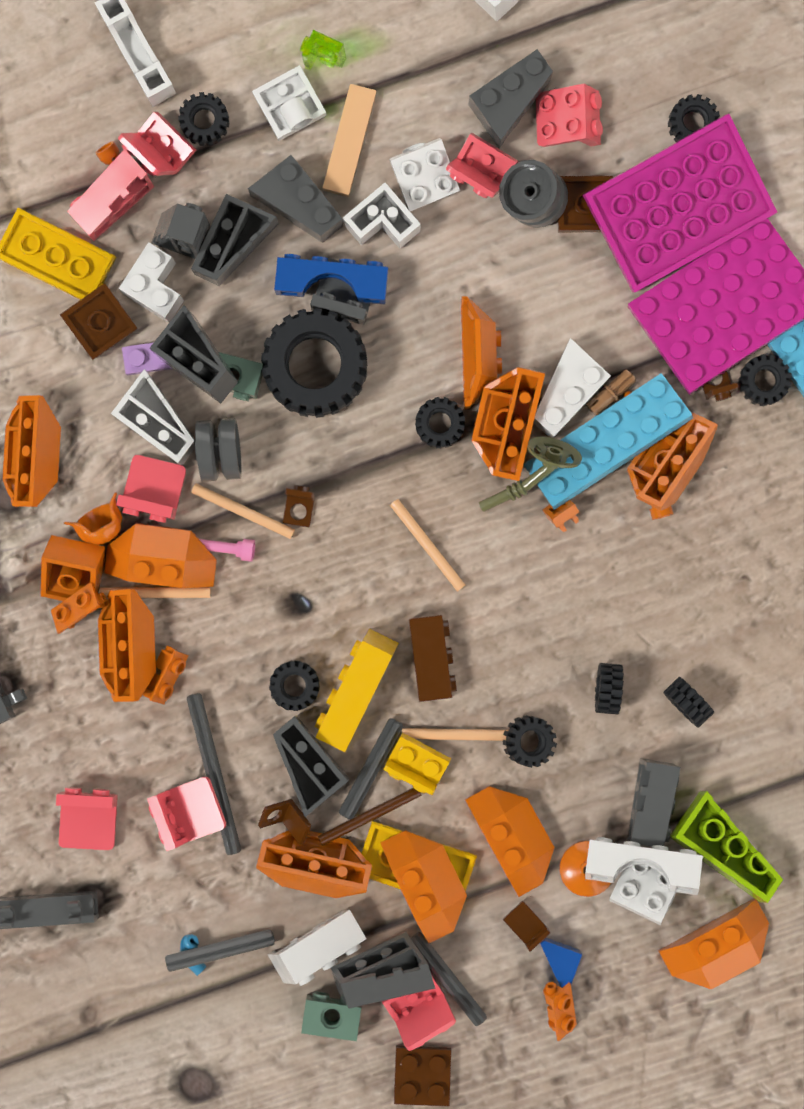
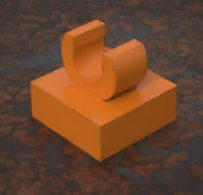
[542,500,579,532]

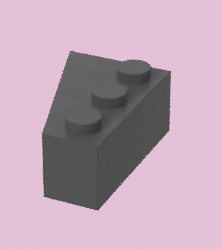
[468,49,553,148]
[248,155,344,243]
[191,194,279,286]
[151,203,211,259]
[149,305,238,404]
[273,715,349,817]
[627,758,681,847]
[331,932,435,1009]

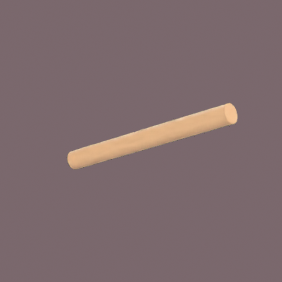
[191,483,295,539]
[390,499,466,592]
[100,587,211,598]
[402,728,509,741]

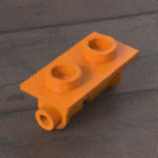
[51,582,107,634]
[143,645,189,705]
[543,982,577,1041]

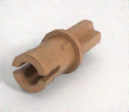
[586,370,636,416]

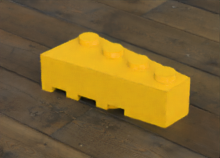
[314,628,399,752]

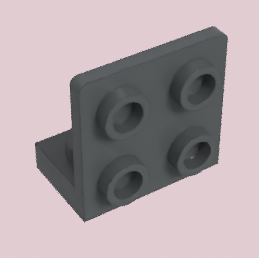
[310,258,371,325]

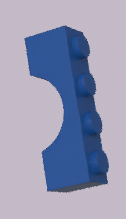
[274,254,388,305]

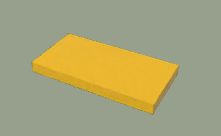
[0,208,117,300]
[361,821,477,892]

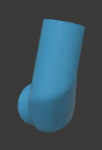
[180,934,207,976]

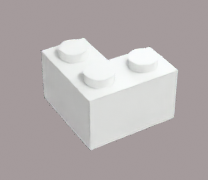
[343,183,421,249]
[119,242,184,323]

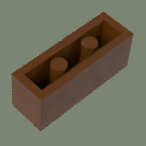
[409,615,457,702]

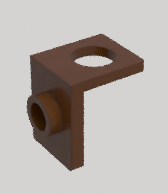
[702,371,739,402]
[283,485,315,528]
[258,799,312,845]
[503,901,550,952]

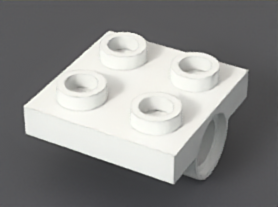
[252,65,326,141]
[389,138,460,211]
[609,865,676,925]

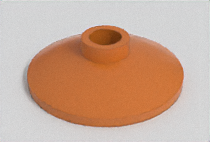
[560,841,611,897]

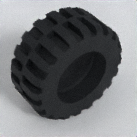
[261,308,368,418]

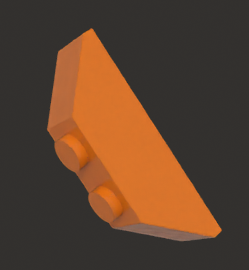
[461,296,502,410]
[471,367,545,481]
[2,395,61,507]
[627,413,718,511]
[104,523,217,588]
[98,589,156,702]
[465,786,555,897]
[256,830,372,898]
[380,830,467,943]
[658,898,769,990]

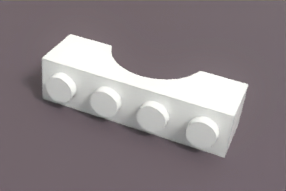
[95,0,176,107]
[585,837,703,895]

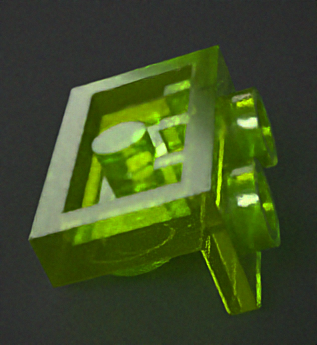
[300,30,346,71]

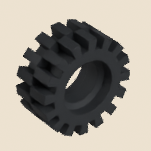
[178,92,230,146]
[668,94,720,142]
[738,354,792,406]
[415,397,465,449]
[269,661,320,711]
[595,663,624,715]
[663,677,715,728]
[503,715,557,768]

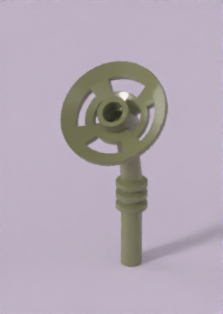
[479,436,582,512]

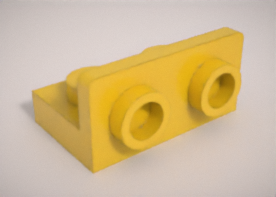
[384,732,451,795]

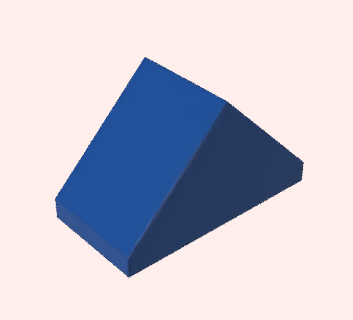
[540,938,582,988]

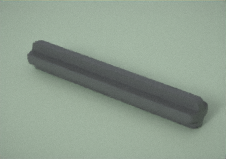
[339,718,403,819]
[165,929,275,972]
[411,932,487,1026]

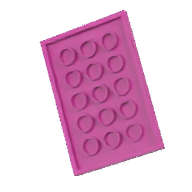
[583,114,778,293]
[627,218,804,395]

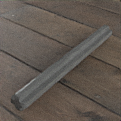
[187,693,241,855]

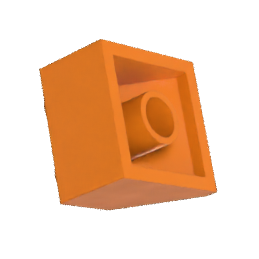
[41,535,105,601]

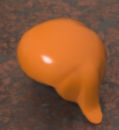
[64,492,122,545]

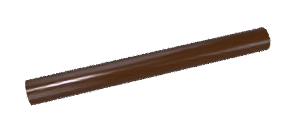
[318,788,422,846]

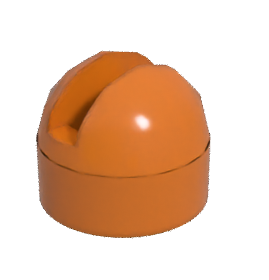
[95,141,120,165]

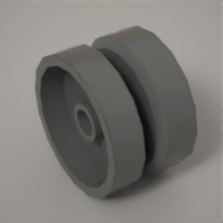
[499,160,568,228]
[195,418,242,482]

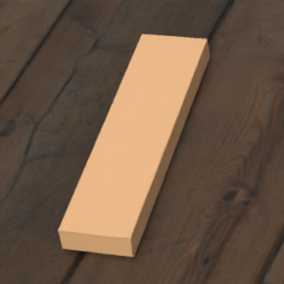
[322,84,377,197]

